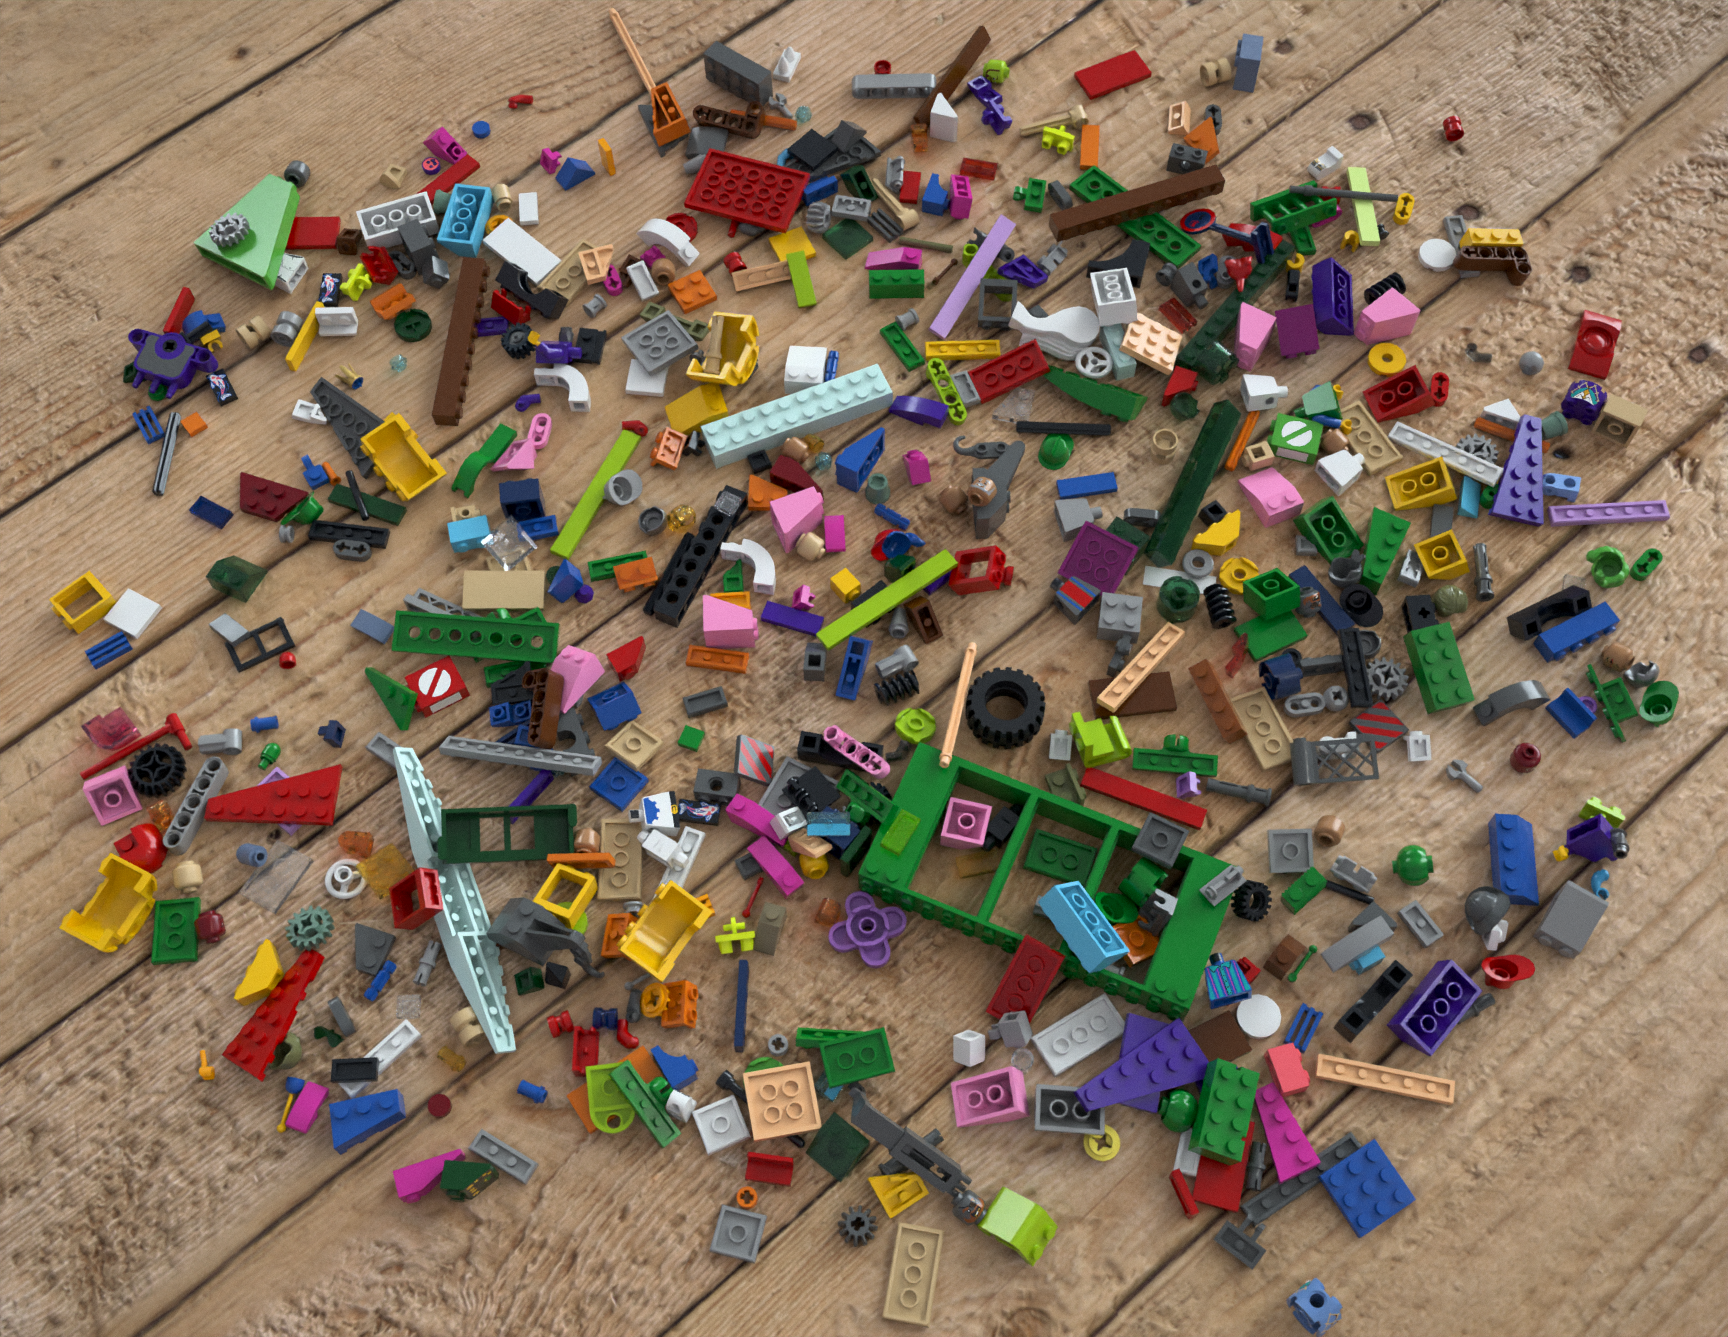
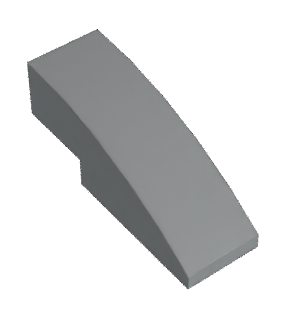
[1321,916,1394,973]

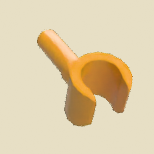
[199,1050,215,1080]

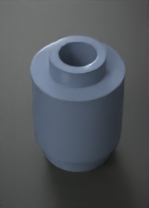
[236,843,268,867]

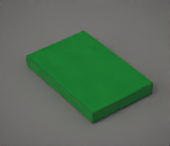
[1234,611,1308,663]
[1023,828,1097,888]
[151,897,201,965]
[819,1027,895,1089]

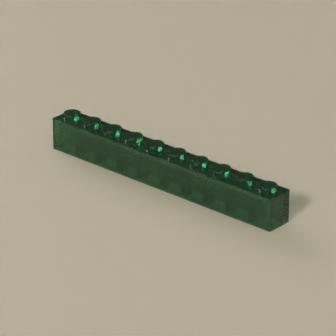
[1173,240,1295,372]
[1143,399,1241,568]

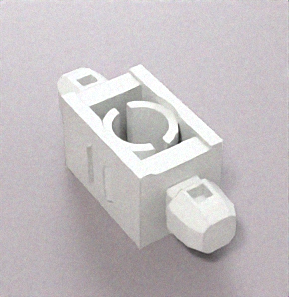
[637,829,689,869]

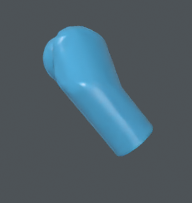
[777,148,794,166]

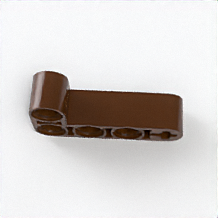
[693,101,766,139]
[1453,246,1532,286]
[522,668,564,750]

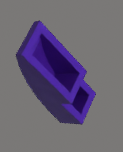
[889,396,949,428]

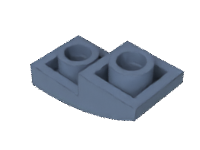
[350,609,394,645]

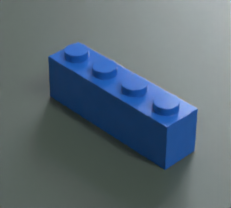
[1533,601,1620,663]

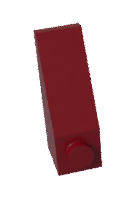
[769,455,824,501]

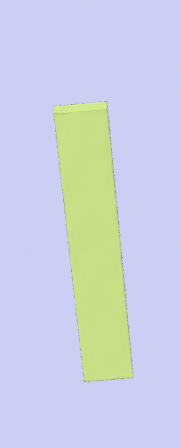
[1347,167,1380,246]

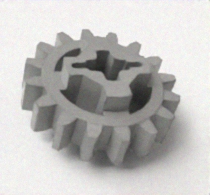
[209,213,250,247]
[1456,434,1499,464]
[1366,657,1409,701]

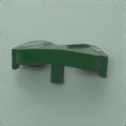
[314,1026,344,1048]

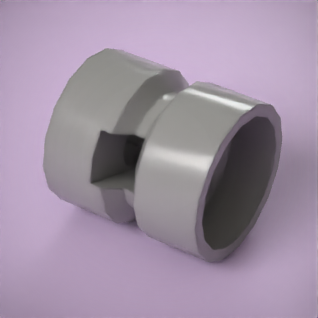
[271,311,303,347]

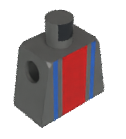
[1050,576,1101,625]

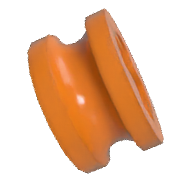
[736,1186,758,1210]

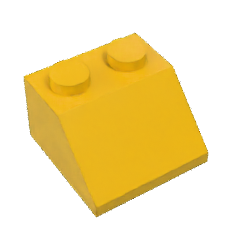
[1414,529,1470,580]

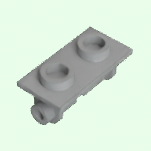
[885,156,905,194]
[1037,241,1068,276]
[1330,855,1377,893]
[1199,864,1247,907]

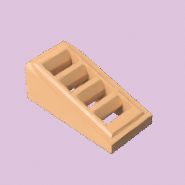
[788,828,832,859]

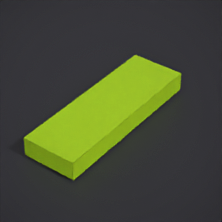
[786,250,817,308]

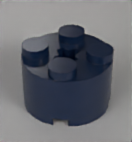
[1258,653,1303,700]

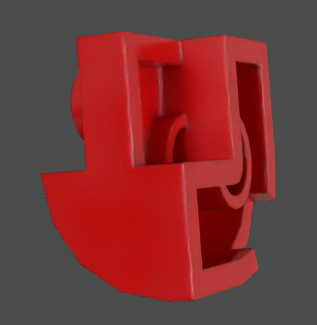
[113,823,169,874]

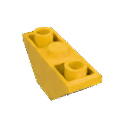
[1191,509,1240,556]
[234,939,284,1006]

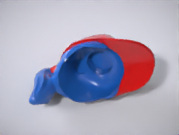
[871,529,926,561]

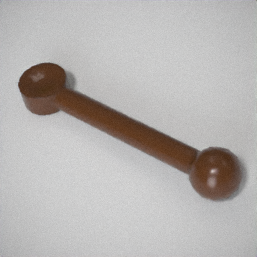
[932,258,958,285]

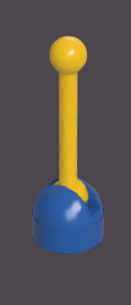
[277,1077,305,1133]

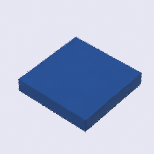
[589,757,649,812]

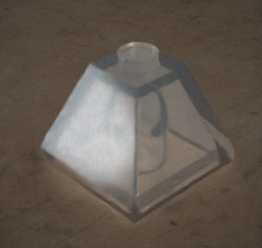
[481,515,538,570]

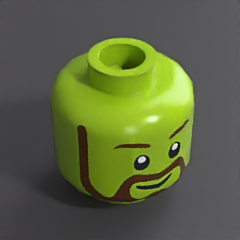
[983,59,1010,84]

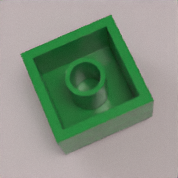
[1243,568,1300,620]

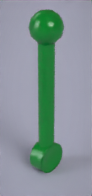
[1288,945,1317,983]

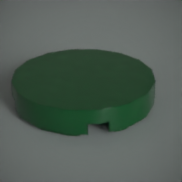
[394,309,432,342]

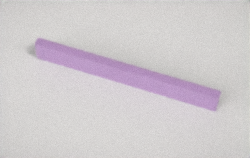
[928,214,1016,340]

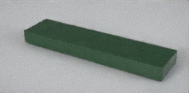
[328,484,407,526]

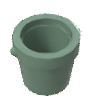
[433,189,452,215]
[1542,411,1568,440]
[865,473,890,505]

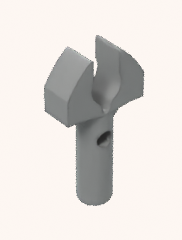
[769,93,793,119]
[1446,760,1483,793]

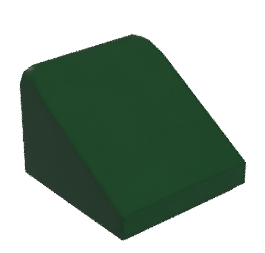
[123,362,147,383]
[514,967,545,996]

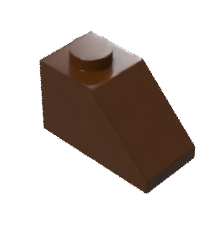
[903,596,943,644]
[1263,934,1306,981]

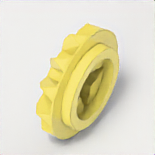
[1083,1125,1120,1162]

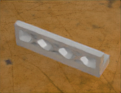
[403,588,482,640]

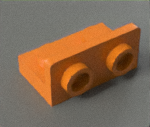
[650,427,687,471]
[613,557,658,593]
[601,913,638,961]
[661,980,698,1029]

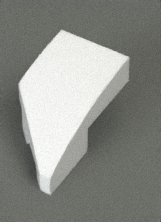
[292,399,327,424]

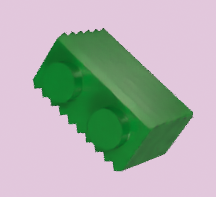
[1281,867,1327,915]

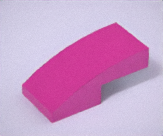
[824,515,846,552]
[285,1081,329,1134]

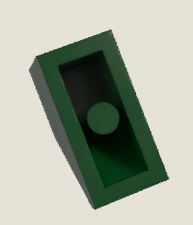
[840,165,879,202]
[884,554,916,583]

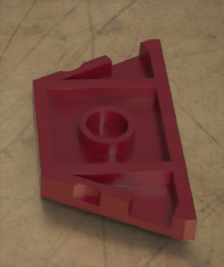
[240,472,309,523]

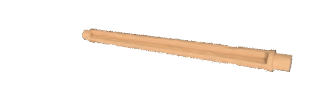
[608,8,656,96]
[939,642,977,768]

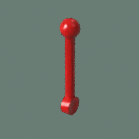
[742,877,764,918]

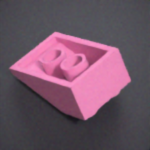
[1238,467,1304,528]
[550,645,605,714]
[951,1066,1030,1128]

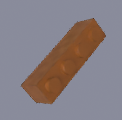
[1188,659,1248,744]

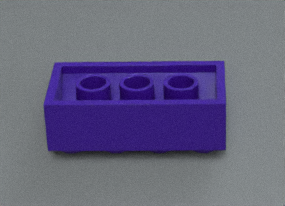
[1311,257,1354,336]
[1387,959,1482,1056]

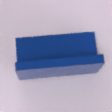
[801,176,838,206]
[1545,688,1597,739]

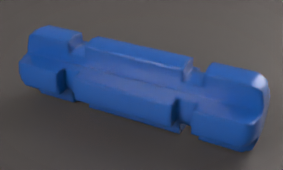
[824,350,839,382]
[874,503,910,530]
[364,960,397,1002]

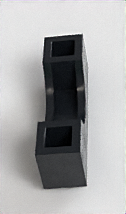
[495,261,569,319]
[1507,585,1592,641]
[797,731,884,772]
[1333,960,1413,1043]

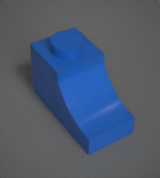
[922,173,950,217]
[651,1045,699,1091]

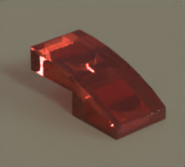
[1225,632,1249,679]

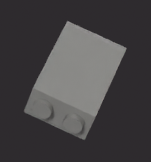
[1533,880,1609,959]

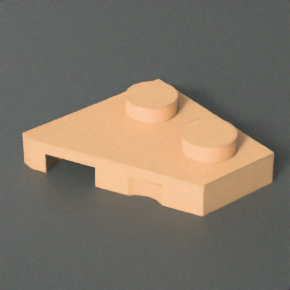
[578,244,614,285]

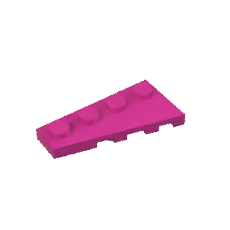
[1254,1082,1321,1185]

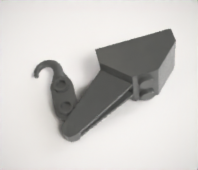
[953,435,1025,539]
[486,897,605,978]

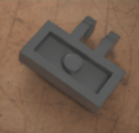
[1213,1213,1266,1270]

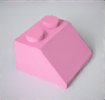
[83,765,143,826]
[940,797,992,850]

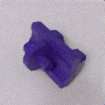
[981,100,1012,135]

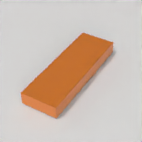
[1080,124,1100,170]
[685,645,749,674]
[547,852,616,869]

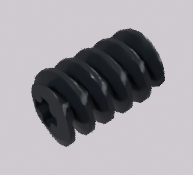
[1364,272,1406,305]
[1203,584,1237,629]
[874,670,920,706]

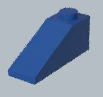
[835,636,873,700]

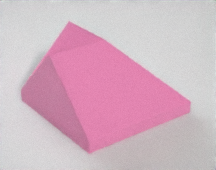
[490,438,537,472]

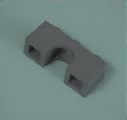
[557,707,595,777]

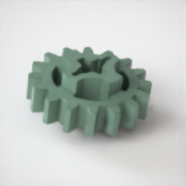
[285,905,335,951]

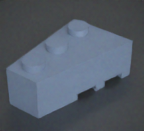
[1233,33,1264,93]

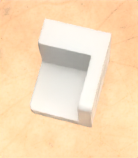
[953,1030,985,1067]

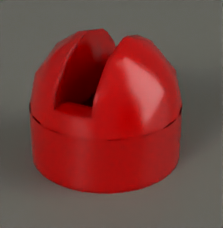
[279,652,296,669]

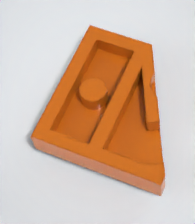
[1184,116,1220,164]
[748,475,788,511]

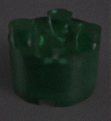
[1194,341,1239,385]
[1156,576,1200,624]

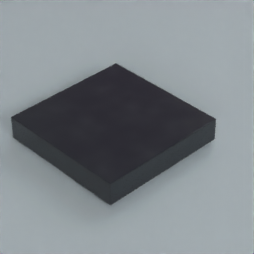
[787,129,838,171]

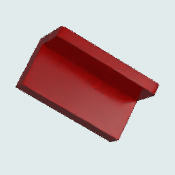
[745,1152,794,1187]

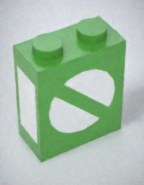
[1267,413,1323,465]

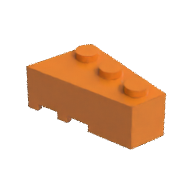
[651,82,691,147]

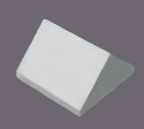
[930,93,958,142]

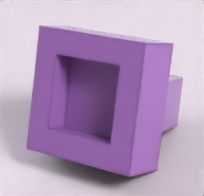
[1176,771,1201,799]

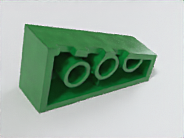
[1358,507,1411,595]

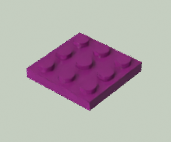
[1057,521,1139,597]

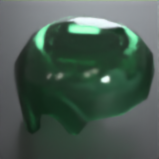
[1170,392,1200,421]

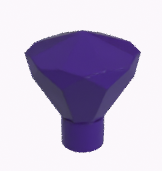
[574,585,594,604]

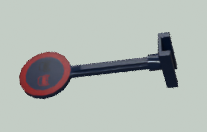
[1180,208,1274,264]

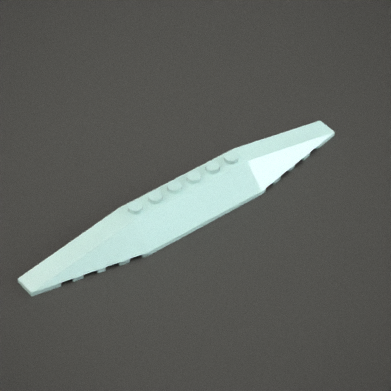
[393,747,516,1054]

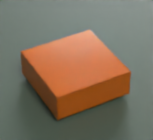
[180,412,208,438]

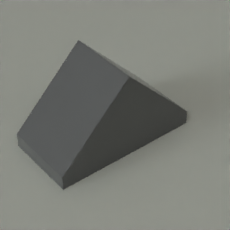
[831,120,867,154]
[1348,901,1397,932]

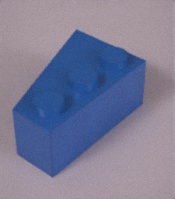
[329,1089,406,1155]

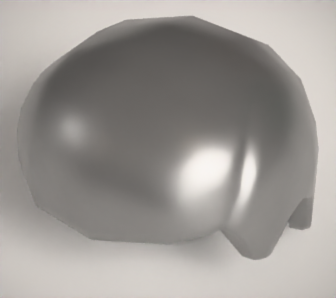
[638,506,668,536]
[1360,629,1381,660]
[1624,661,1660,688]

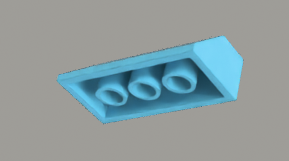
[437,183,494,258]
[1038,881,1130,974]

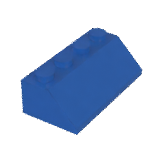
[1488,813,1539,906]

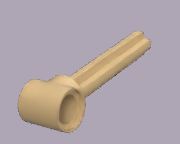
[1020,105,1089,136]
[871,178,920,231]

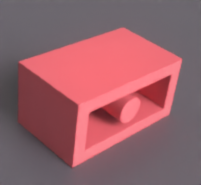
[1264,1043,1310,1097]

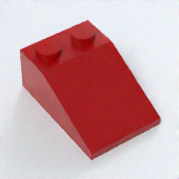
[1363,365,1435,423]

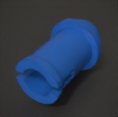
[250,716,279,733]
[517,1080,548,1104]

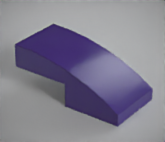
[967,75,1003,107]

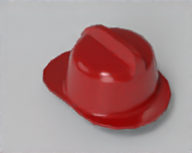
[1481,955,1535,990]

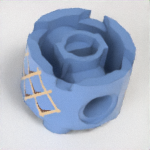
[1286,1278,1343,1337]

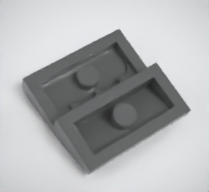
[685,127,729,159]

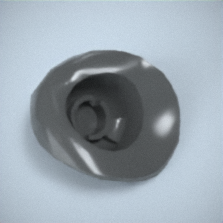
[1465,886,1511,935]

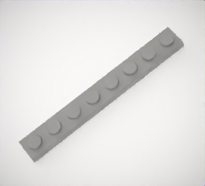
[439,736,602,776]

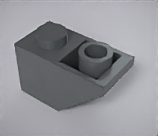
[803,642,827,682]

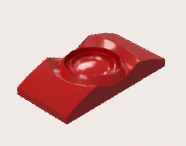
[1568,310,1622,380]

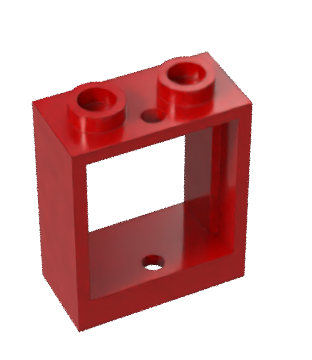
[948,545,1006,595]
[389,867,444,930]

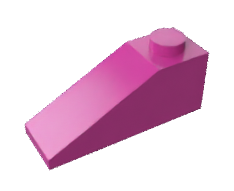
[949,174,973,219]
[865,247,922,270]
[725,793,788,847]
[747,836,804,899]
[393,1149,466,1203]

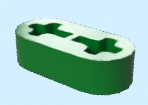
[1630,548,1663,581]

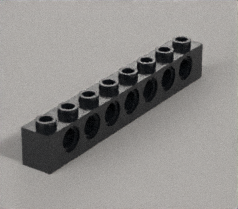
[653,485,748,628]

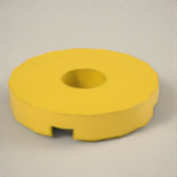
[1367,343,1406,377]
[1219,557,1259,595]

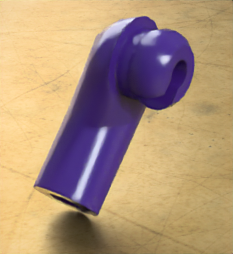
[515,393,541,412]

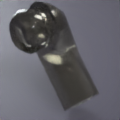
[1465,343,1492,363]
[885,740,912,763]

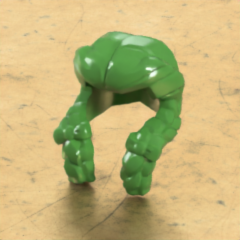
[1586,546,1630,588]

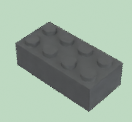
[703,41,773,106]

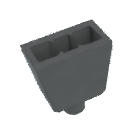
[1170,262,1209,310]

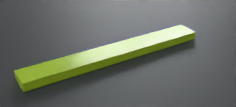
[550,430,641,560]
[816,549,958,651]

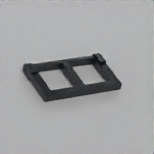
[225,617,296,673]

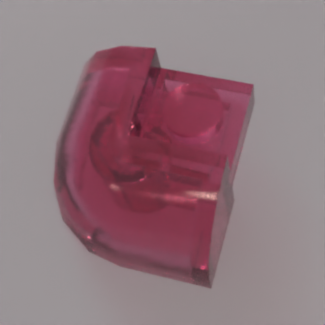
[81,707,142,751]

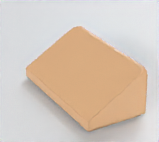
[1168,101,1191,135]

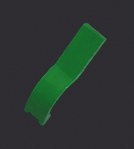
[451,423,517,499]

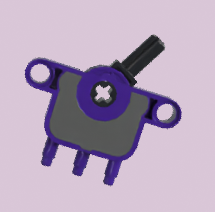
[128,321,219,399]

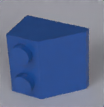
[587,681,642,731]

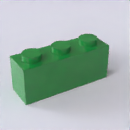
[869,269,925,299]

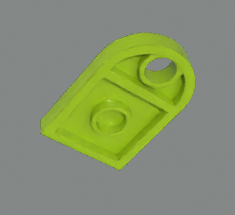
[585,1061,635,1134]

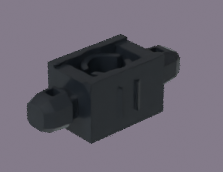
[981,803,1023,852]

